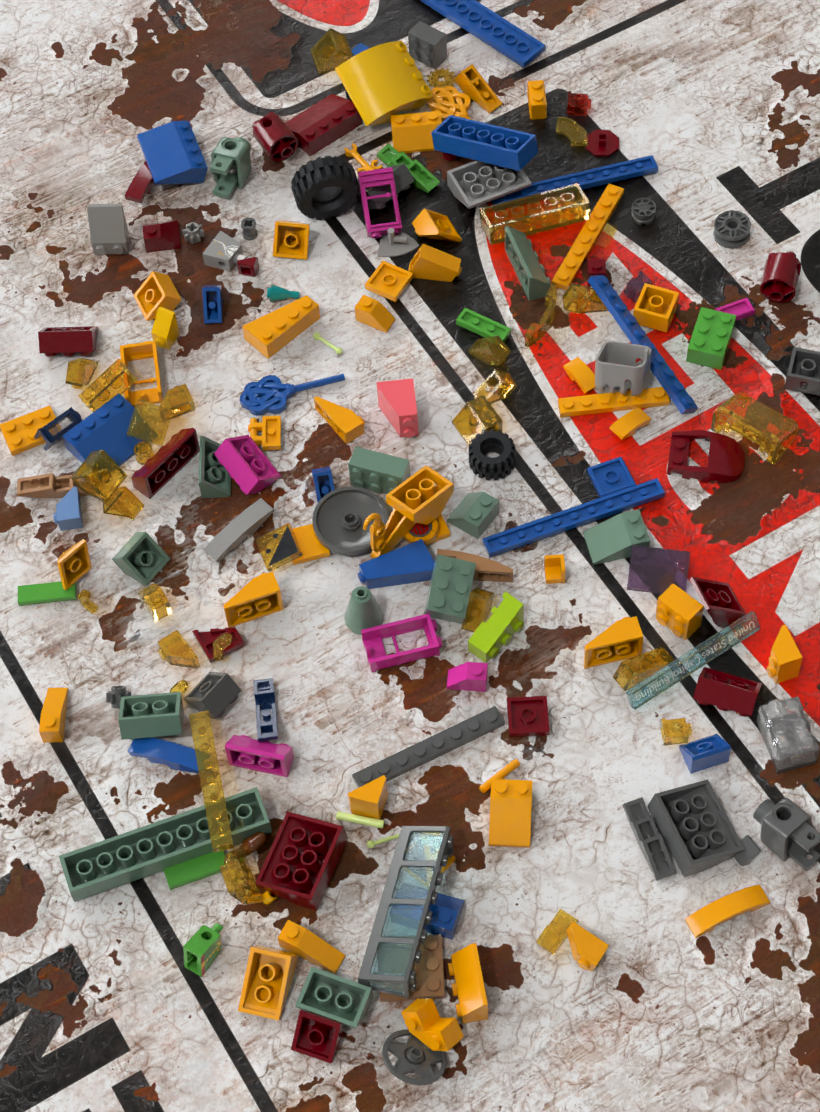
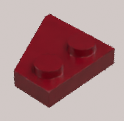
[192,627,245,663]

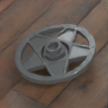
[382,1029,447,1085]

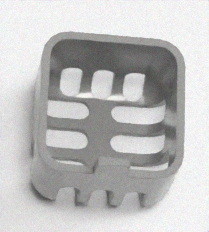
[595,341,651,396]

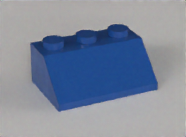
[391,883,465,940]

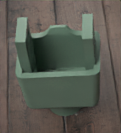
[210,137,252,199]

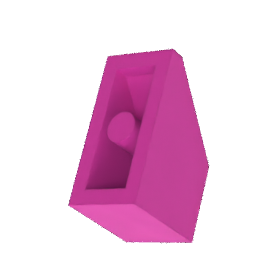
[447,662,488,692]

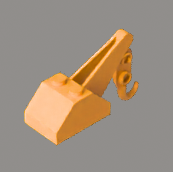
[363,465,454,559]

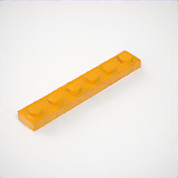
[558,387,670,418]

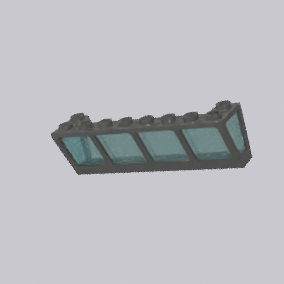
[358,826,454,999]

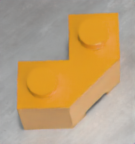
[401,999,464,1051]

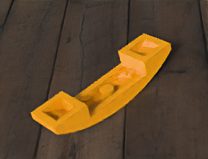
[685,885,770,938]

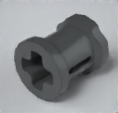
[241,218,258,241]

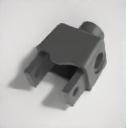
[753,798,820,871]

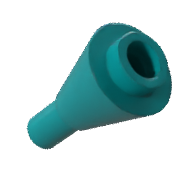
[267,284,300,302]

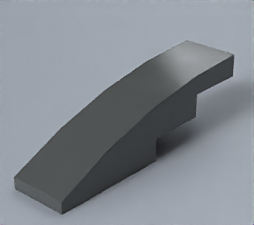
[622,797,676,881]

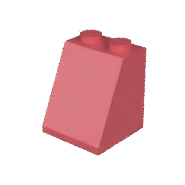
[376,378,419,438]

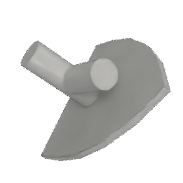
[377,228,420,257]

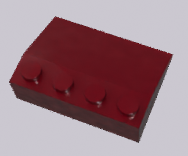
[285,94,363,157]
[255,811,348,911]

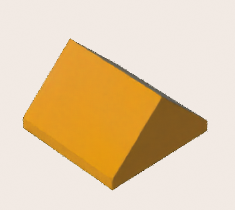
[347,775,388,819]

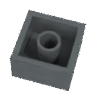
[408,21,447,70]
[784,347,820,396]

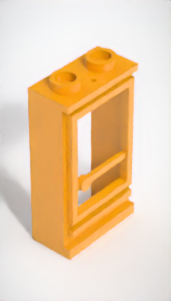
[120,341,164,407]

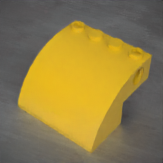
[335,41,433,126]

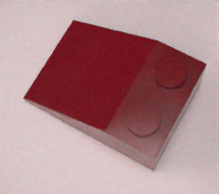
[689,577,745,628]

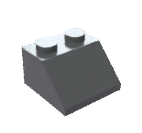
[183,672,242,719]

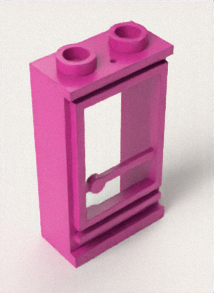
[358,167,402,238]
[361,613,443,673]

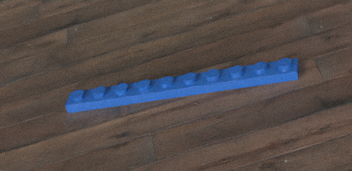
[490,155,658,210]
[588,275,698,414]
[482,478,665,558]

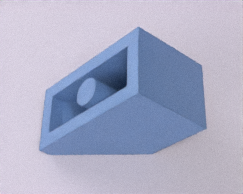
[53,487,83,531]

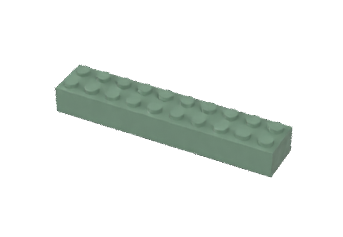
[59,787,272,902]

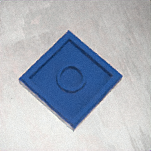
[587,457,636,498]

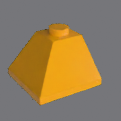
[412,208,462,242]
[273,220,310,260]
[57,539,92,590]

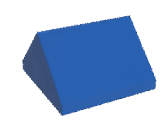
[679,734,731,774]

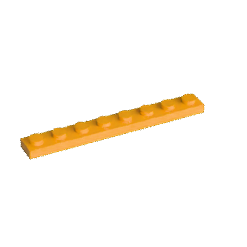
[551,184,624,291]

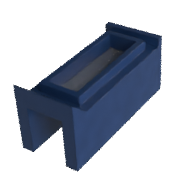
[34,407,83,451]

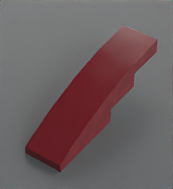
[124,160,155,203]

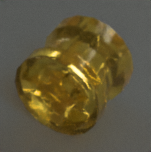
[134,441,154,465]

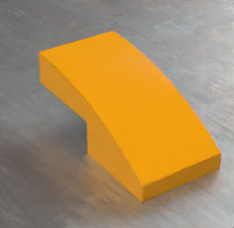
[563,357,596,394]
[609,407,651,440]

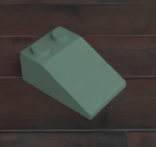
[583,509,650,565]

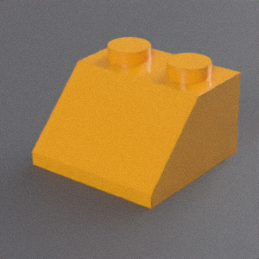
[133,271,182,321]
[767,625,803,684]

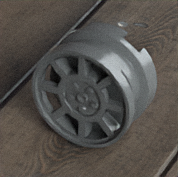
[631,198,656,225]

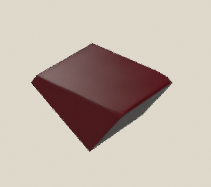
[237,257,259,277]

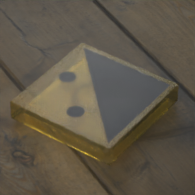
[255,523,303,572]

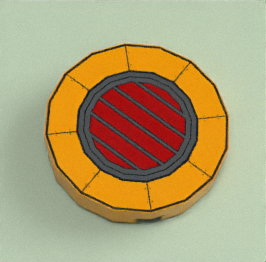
[404,518,440,545]

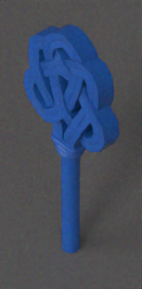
[240,374,345,416]

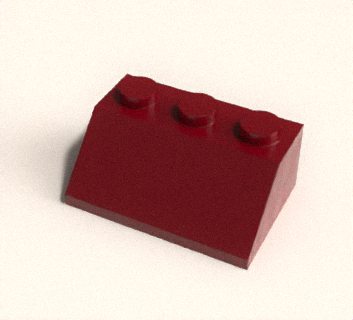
[38,326,98,356]
[693,667,762,717]

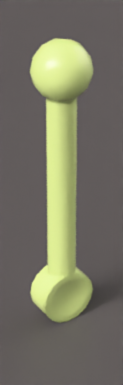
[313,332,342,354]
[367,833,400,848]

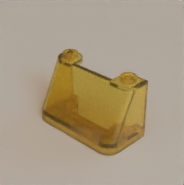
[711,392,799,465]

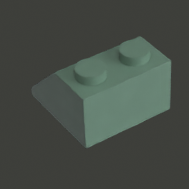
[447,492,499,539]
[112,532,170,586]

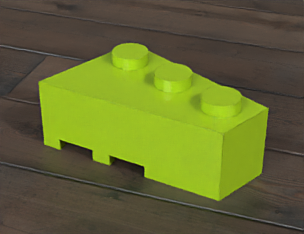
[468,591,524,663]

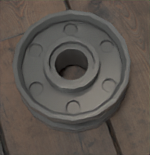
[713,210,751,249]

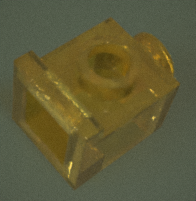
[660,718,692,746]

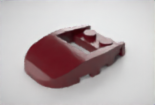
[667,430,745,483]

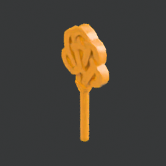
[427,86,471,122]

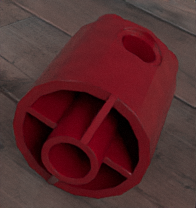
[252,111,298,162]
[760,252,801,303]

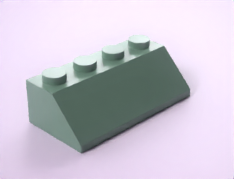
[505,226,551,301]

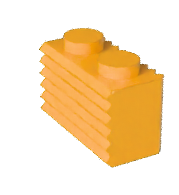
[527,80,547,120]

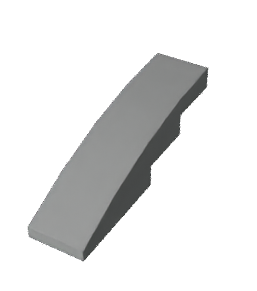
[204,498,275,563]

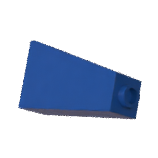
[357,539,435,589]

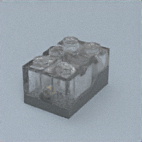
[756,697,820,774]

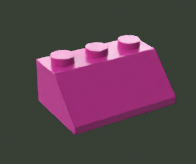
[214,435,281,495]
[225,735,294,777]

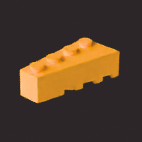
[242,295,320,359]

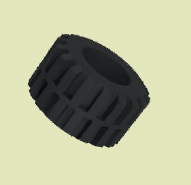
[469,429,515,481]

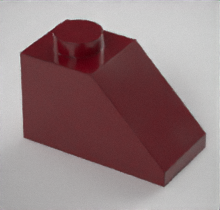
[587,257,606,287]

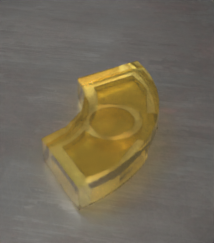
[556,117,588,146]

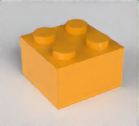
[633,283,679,333]
[656,583,704,641]

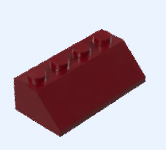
[131,428,200,499]

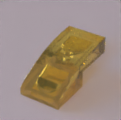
[536,909,579,955]

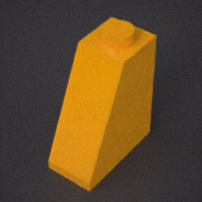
[408,244,462,282]

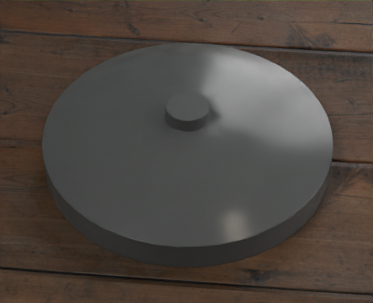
[312,487,389,555]

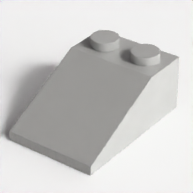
[87,204,130,255]

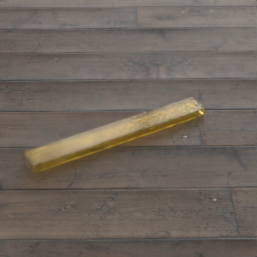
[189,711,234,853]

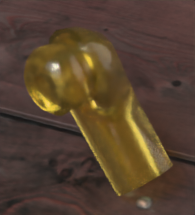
[77,589,99,615]
[213,633,232,661]
[169,680,189,695]

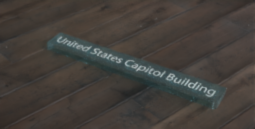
[626,611,760,710]

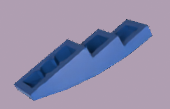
[127,737,211,774]

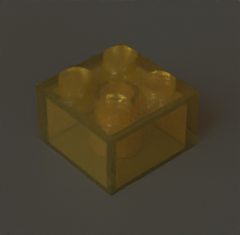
[126,399,173,447]

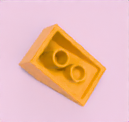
[223,571,284,628]
[583,616,644,669]
[489,779,533,848]
[238,945,298,1021]

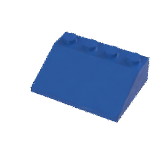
[137,121,208,185]
[62,393,157,480]

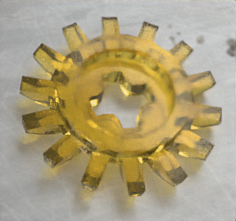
[427,68,456,88]

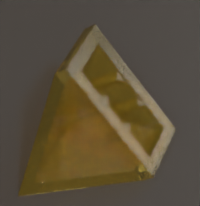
[103,486,144,520]

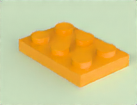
[0,405,61,456]

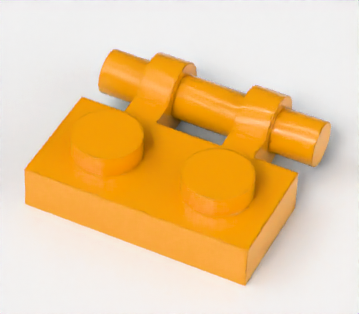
[248,416,281,451]

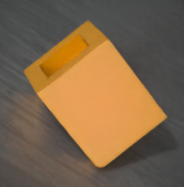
[544,554,566,584]

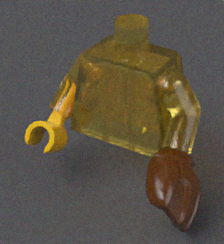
[220,832,277,905]

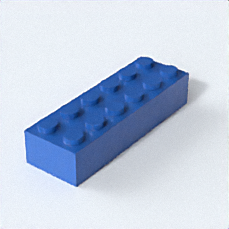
[431,115,538,171]

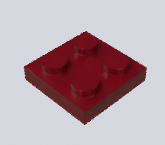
[507,696,550,737]

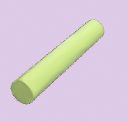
[336,811,385,828]

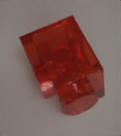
[567,91,591,116]

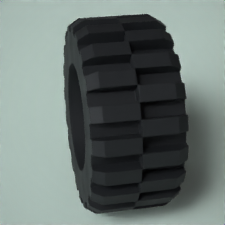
[291,156,360,220]

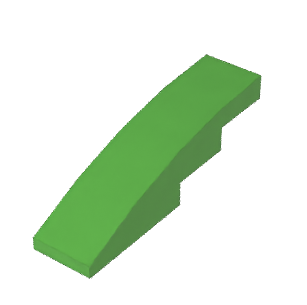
[376,143,440,193]

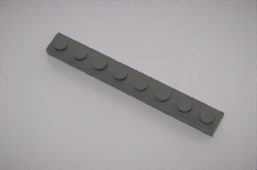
[352,706,505,788]

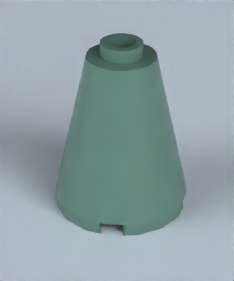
[344,586,383,635]

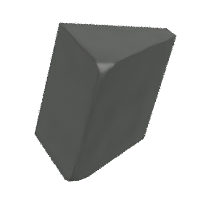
[733,835,761,866]

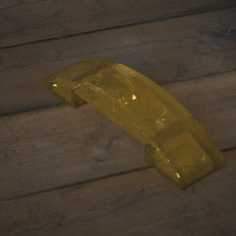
[525,283,557,347]

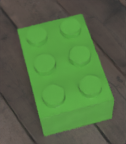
[686,307,737,370]

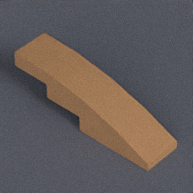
[17,473,96,498]
[437,549,513,583]

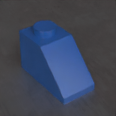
[202,285,223,323]
[311,466,335,503]

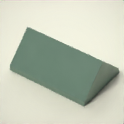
[199,436,231,498]

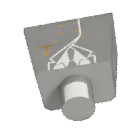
[203,231,247,271]

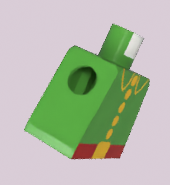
[183,923,225,977]

